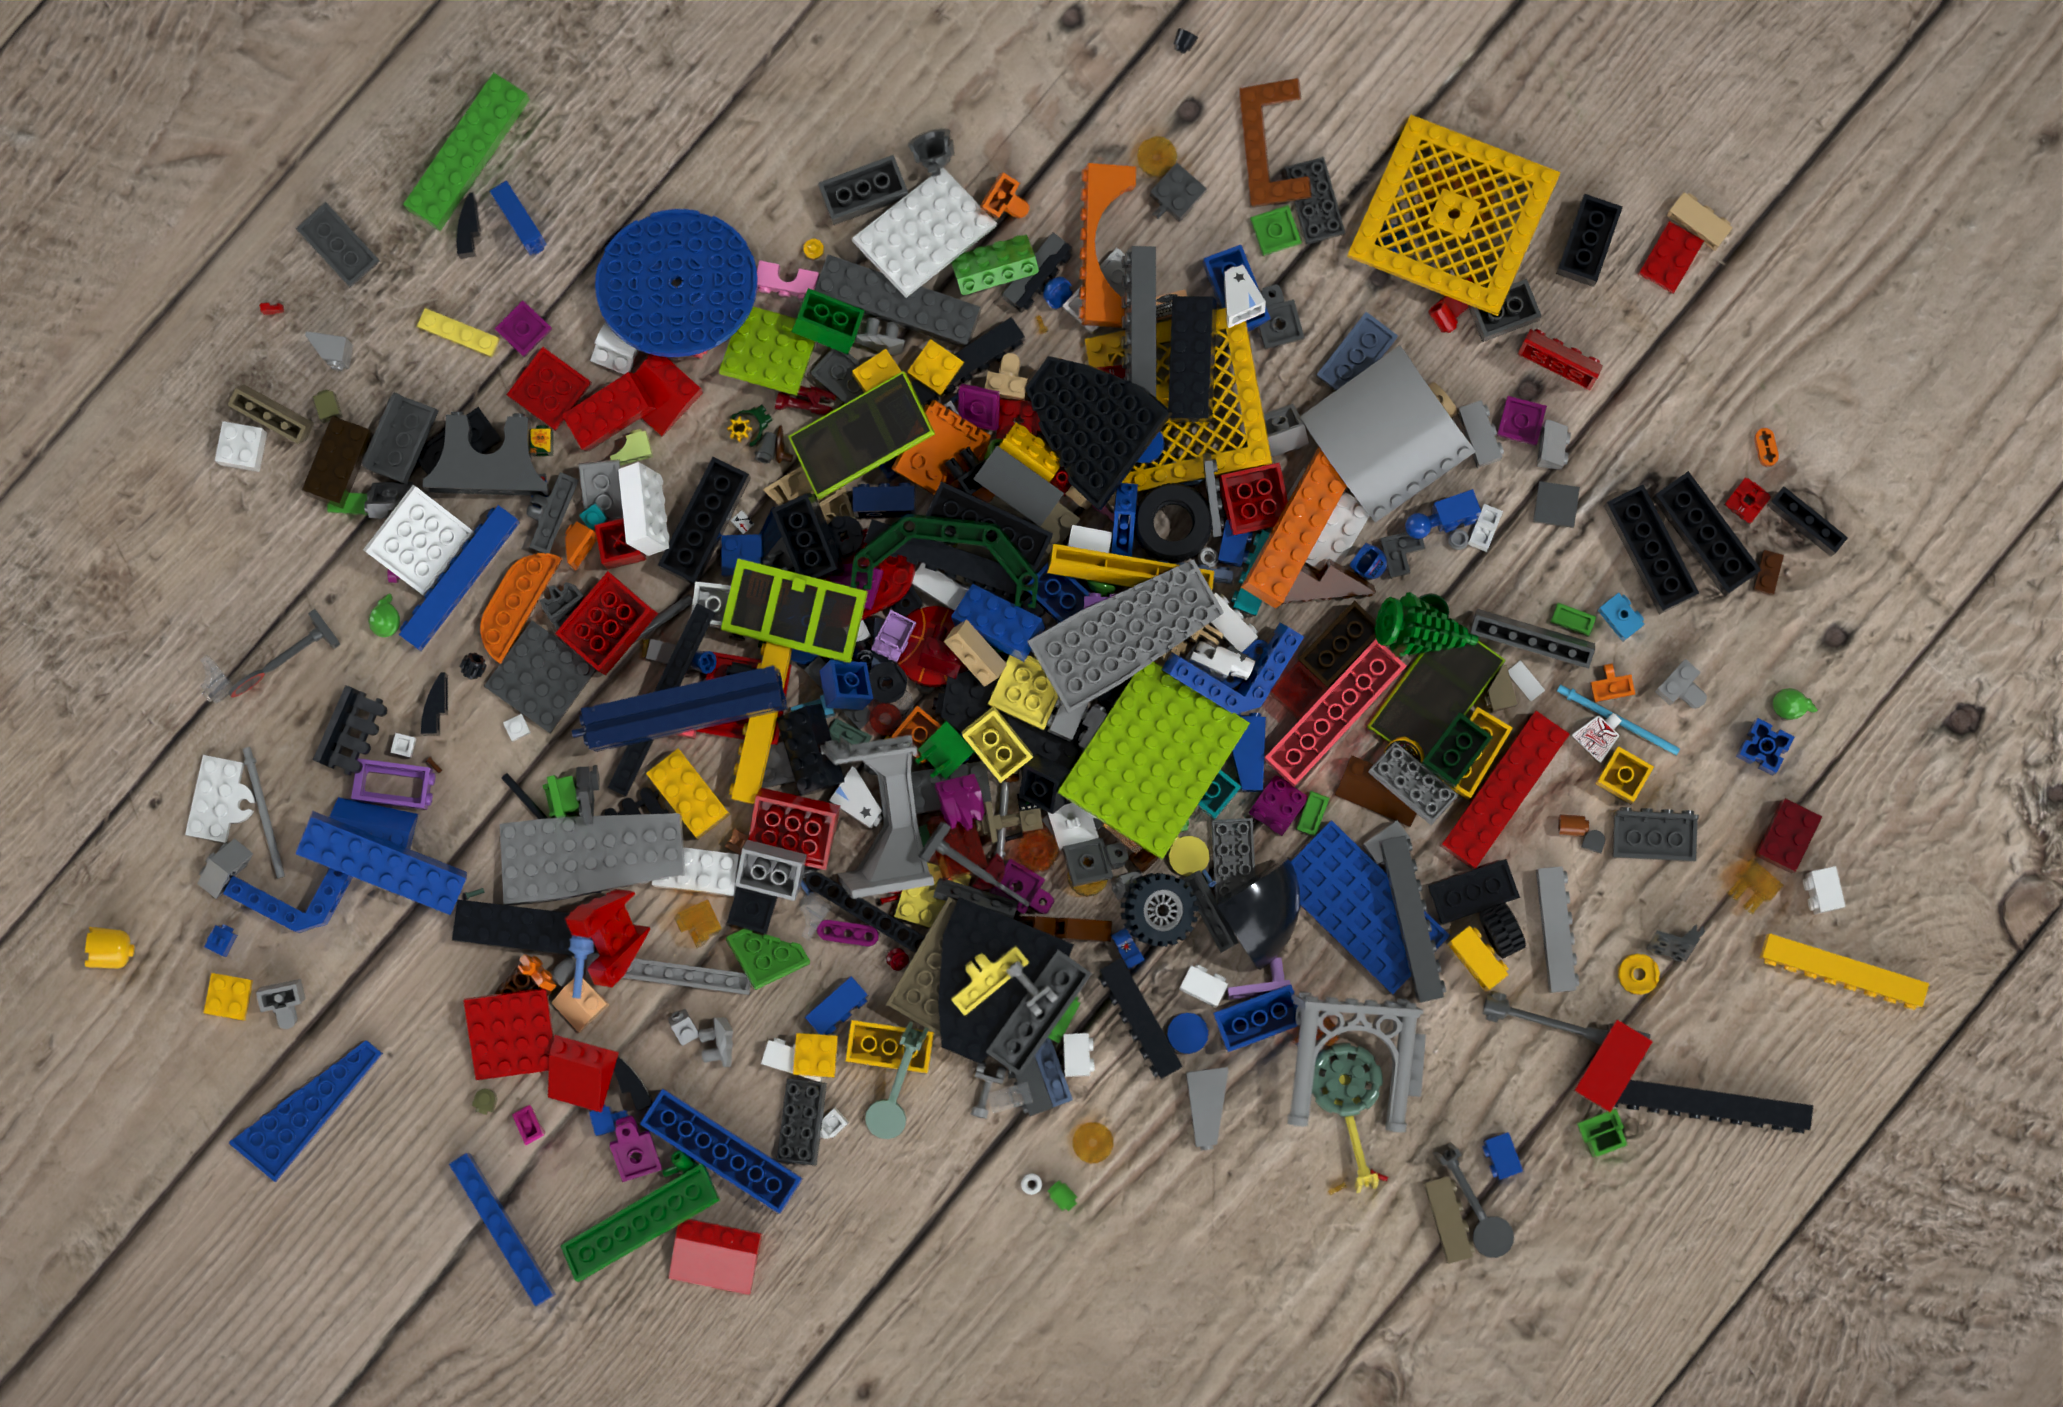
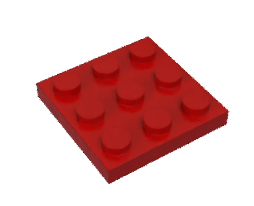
[506,347,592,431]

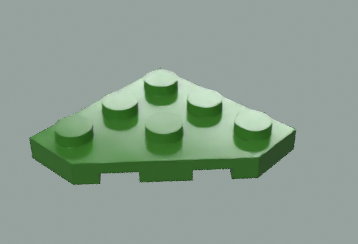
[726,928,810,990]

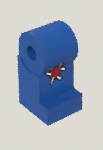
[1111,928,1145,969]

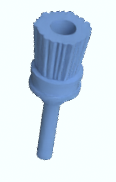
[568,935,594,999]

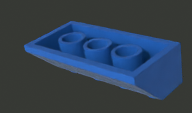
[1203,245,1271,332]
[330,797,418,849]
[1213,984,1298,1053]

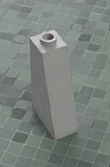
[1186,1067,1228,1151]

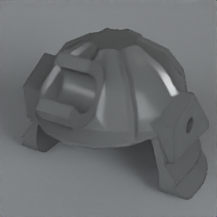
[908,128,955,177]

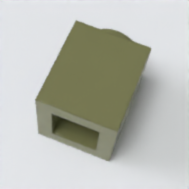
[313,390,343,423]

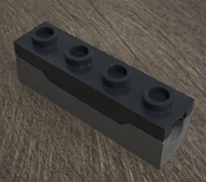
[1002,232,1073,313]

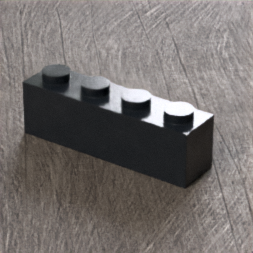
[1767,487,1848,557]

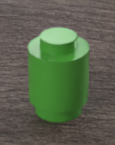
[1047,1180,1078,1212]

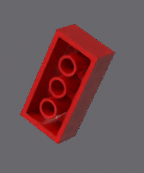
[562,372,656,451]

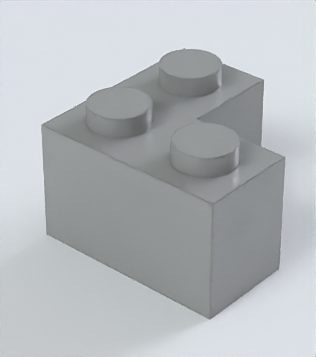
[197,838,253,899]

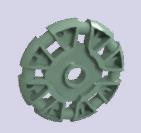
[1312,1043,1383,1117]

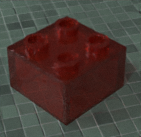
[1270,661,1329,720]

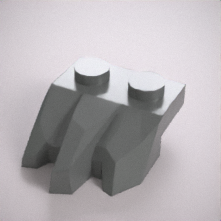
[540,582,585,630]

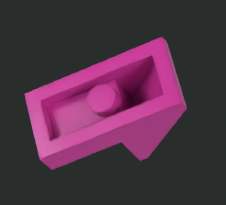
[512,1105,546,1145]

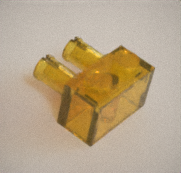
[1727,858,1784,915]

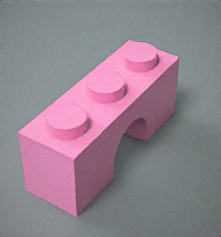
[757,260,820,301]

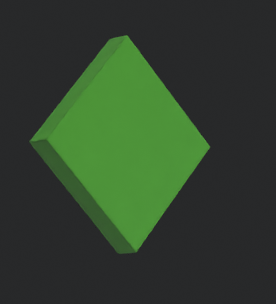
[1250,205,1302,256]

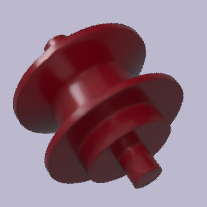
[886,948,909,971]

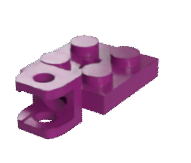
[989,858,1055,915]
[610,1115,662,1182]

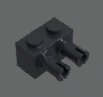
[943,446,988,494]

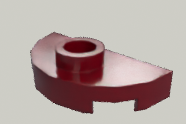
[973,853,1005,890]

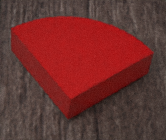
[259,303,284,315]

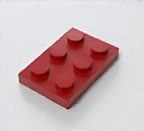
[1639,221,1704,294]

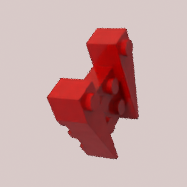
[565,889,651,988]

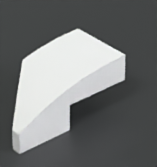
[820,1107,849,1139]

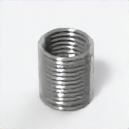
[550,955,576,988]

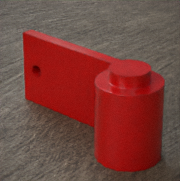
[1428,277,1474,333]

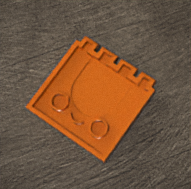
[891,400,991,495]

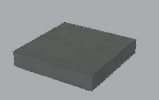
[1533,481,1580,528]

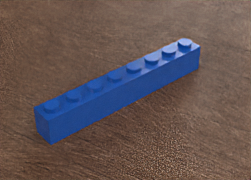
[399,505,520,652]
[449,1153,556,1306]

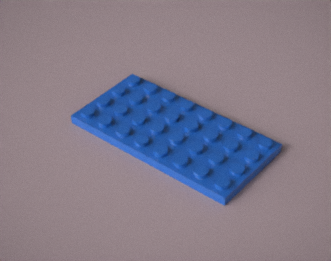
[1291,820,1450,995]

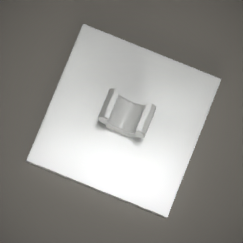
[1048,803,1099,850]

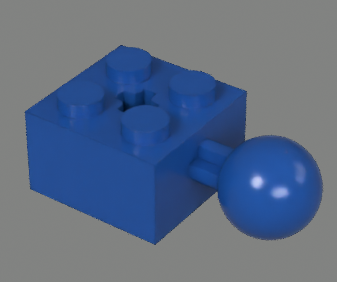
[1405,489,1481,539]
[819,636,873,710]

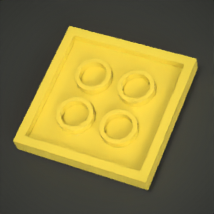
[987,655,1058,730]
[894,862,971,928]

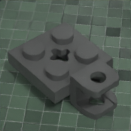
[1259,284,1305,350]
[576,765,600,825]
[1062,838,1128,887]

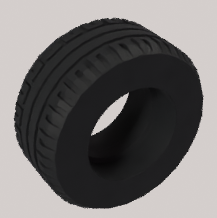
[1134,483,1212,563]

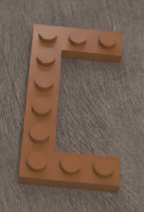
[1239,78,1312,207]

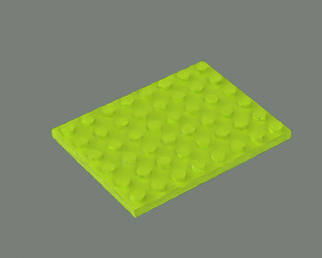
[1058,661,1250,860]

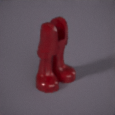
[775,385,836,416]

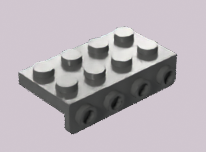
[362,392,439,484]
[1613,807,1699,862]

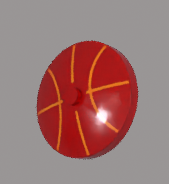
[897,606,968,687]

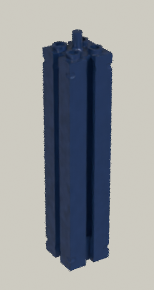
[572,665,788,752]

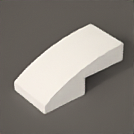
[1468,504,1503,552]

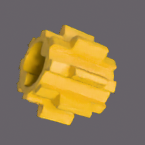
[727,416,753,443]

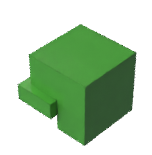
[542,775,581,819]
[1577,1109,1627,1157]

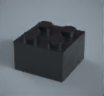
[1019,754,1072,814]

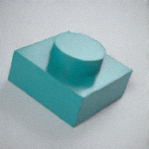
[579,502,608,530]

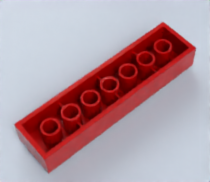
[1440,711,1570,870]

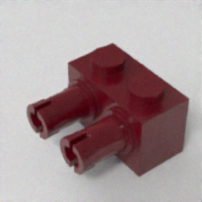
[917,625,962,679]

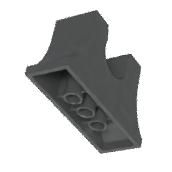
[423,411,549,496]

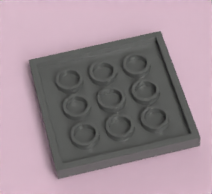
[484,620,597,734]

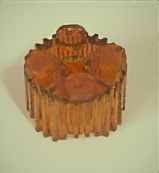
[1017,830,1059,872]

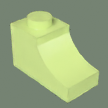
[610,429,653,466]

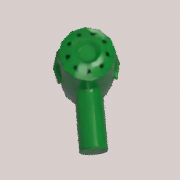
[662,1150,698,1177]

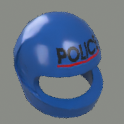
[1349,543,1387,580]

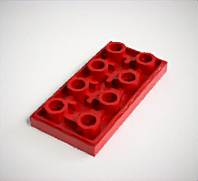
[1574,1019,1653,1113]

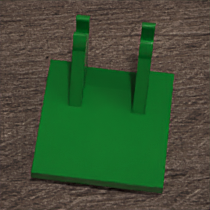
[915,721,975,779]

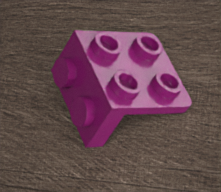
[1249,775,1308,836]

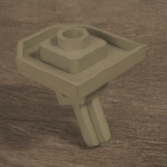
[972,801,1021,847]

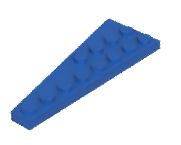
[229,1040,383,1182]

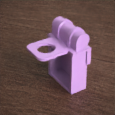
[871,610,916,662]

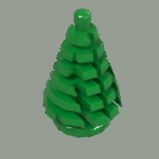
[1375,592,1478,657]

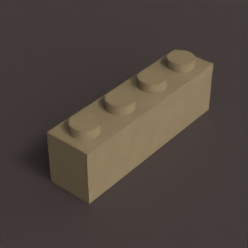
[227,384,314,444]
[1424,1176,1475,1264]

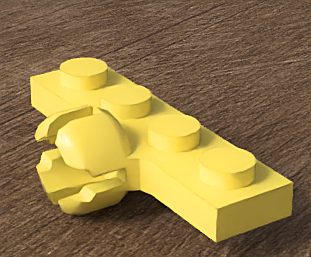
[951,946,1029,1016]

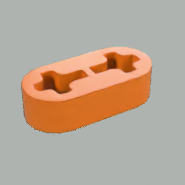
[1754,428,1779,467]

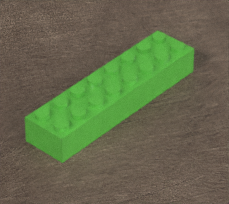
[403,72,530,231]

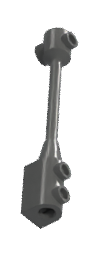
[1482,991,1651,1059]

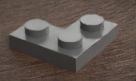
[1380,532,1425,579]

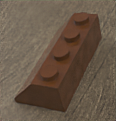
[1335,755,1417,827]

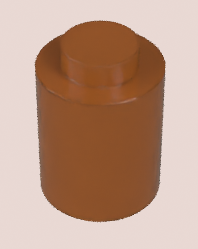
[1558,814,1589,836]

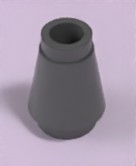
[754,432,776,464]

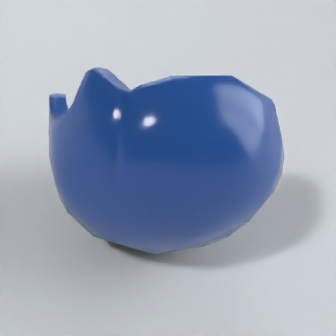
[1043,277,1073,309]

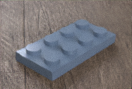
[1316,312,1398,391]

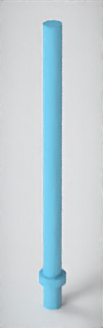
[1557,684,1680,756]

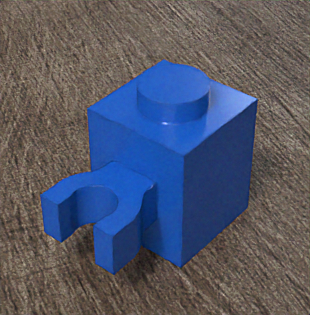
[204,924,238,957]
[589,1104,628,1136]

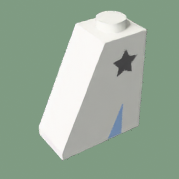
[1224,265,1266,328]
[829,766,883,829]

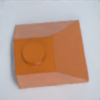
[565,521,597,571]

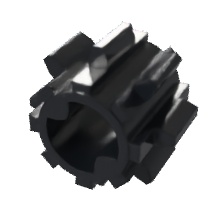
[459,652,487,680]

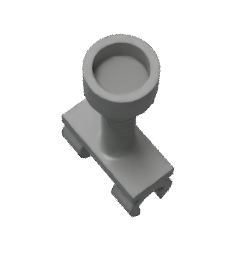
[1006,961,1058,1017]
[971,1062,1006,1119]

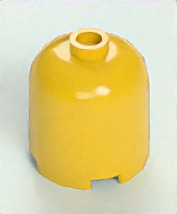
[85,927,135,969]

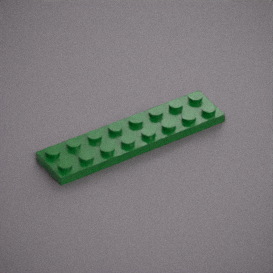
[560,1164,720,1283]

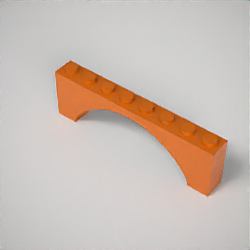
[1079,163,1136,328]

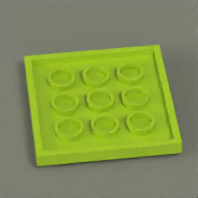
[719,306,816,396]

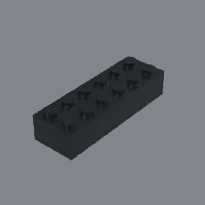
[1168,296,1217,422]
[658,457,751,585]
[1652,471,1761,597]
[925,481,1053,571]
[1604,484,1699,615]
[452,899,574,956]
[1098,958,1183,1080]

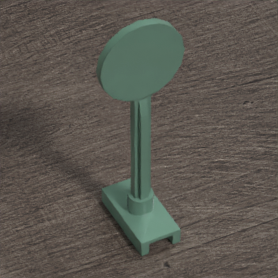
[865,1022,929,1139]

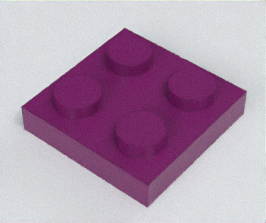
[495,300,552,357]
[958,384,1000,431]
[1497,396,1547,446]

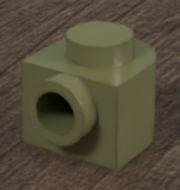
[472,1089,497,1115]

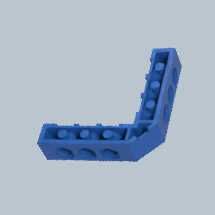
[1161,622,1304,714]
[223,868,353,933]

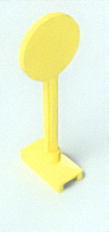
[1168,836,1209,877]
[1322,1075,1379,1193]

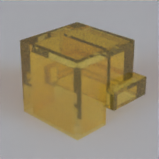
[674,899,722,948]

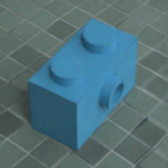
[1597,593,1645,642]

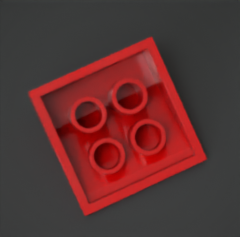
[635,354,703,437]
[1216,462,1288,535]
[548,1035,619,1113]

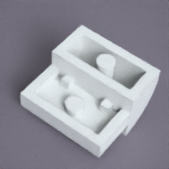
[590,322,639,374]

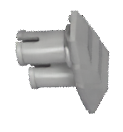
[855,318,905,355]
[699,1018,733,1067]

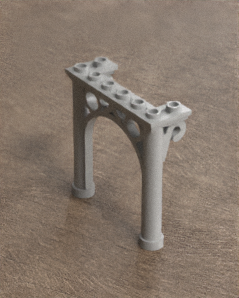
[1287,992,1423,1132]

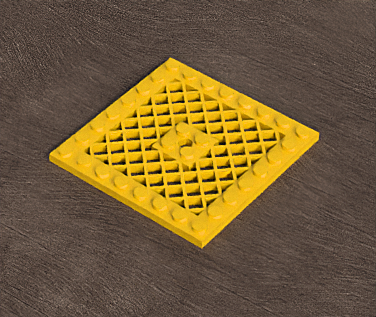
[1347,114,1561,316]
[1085,308,1273,493]

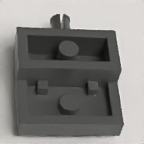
[1150,163,1207,222]

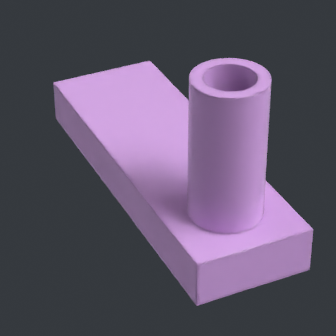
[1228,958,1290,1000]

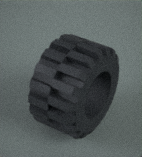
[1480,901,1526,959]

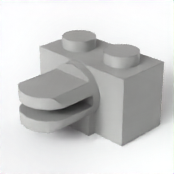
[1655,659,1707,709]
[256,979,306,1029]

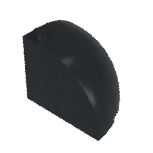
[1218,857,1300,970]

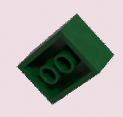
[1421,712,1493,788]

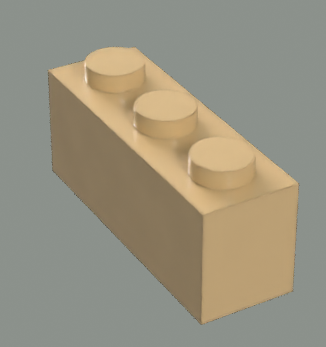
[1667,192,1733,251]
[944,619,1007,686]

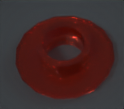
[869,703,902,735]

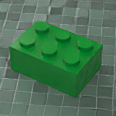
[791,288,864,354]

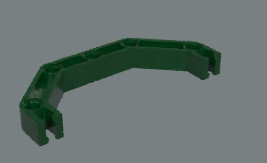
[851,514,1038,608]

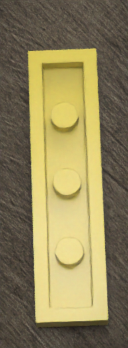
[417,308,500,358]

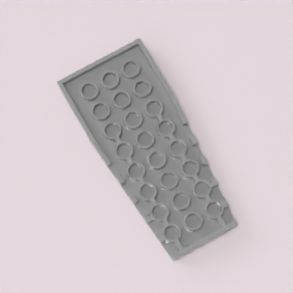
[1027,560,1224,713]
[500,813,685,905]

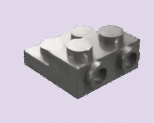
[364,482,413,519]
[1078,704,1108,752]

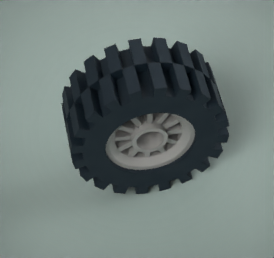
[1120,873,1199,947]

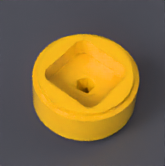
[803,239,824,260]

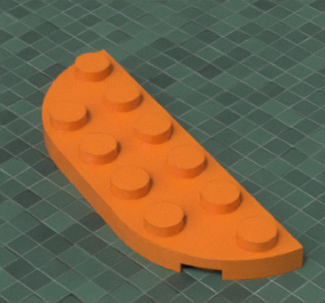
[480,553,563,664]

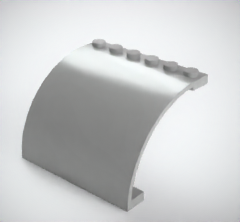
[1300,345,1476,523]

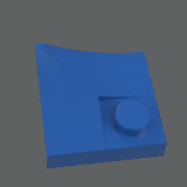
[721,534,763,577]

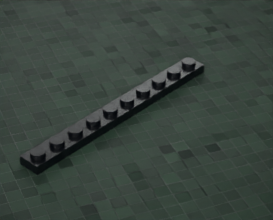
[608,603,716,796]

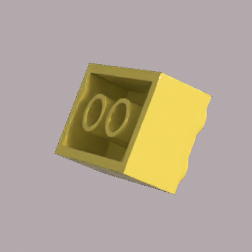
[962,706,1033,783]

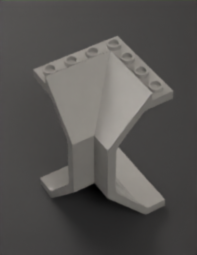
[820,735,934,899]

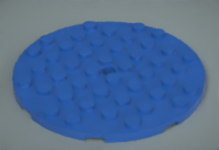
[595,209,758,357]

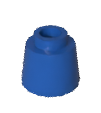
[691,651,717,674]

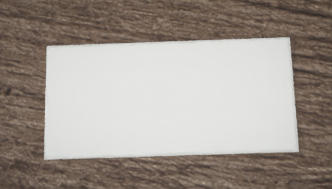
[1508,660,1545,701]

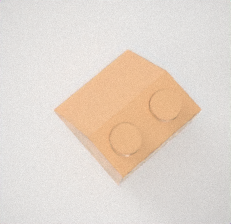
[551,977,609,1033]

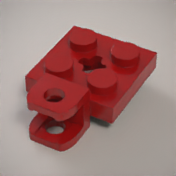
[996,399,1043,439]

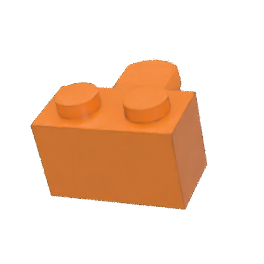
[980,172,1029,219]

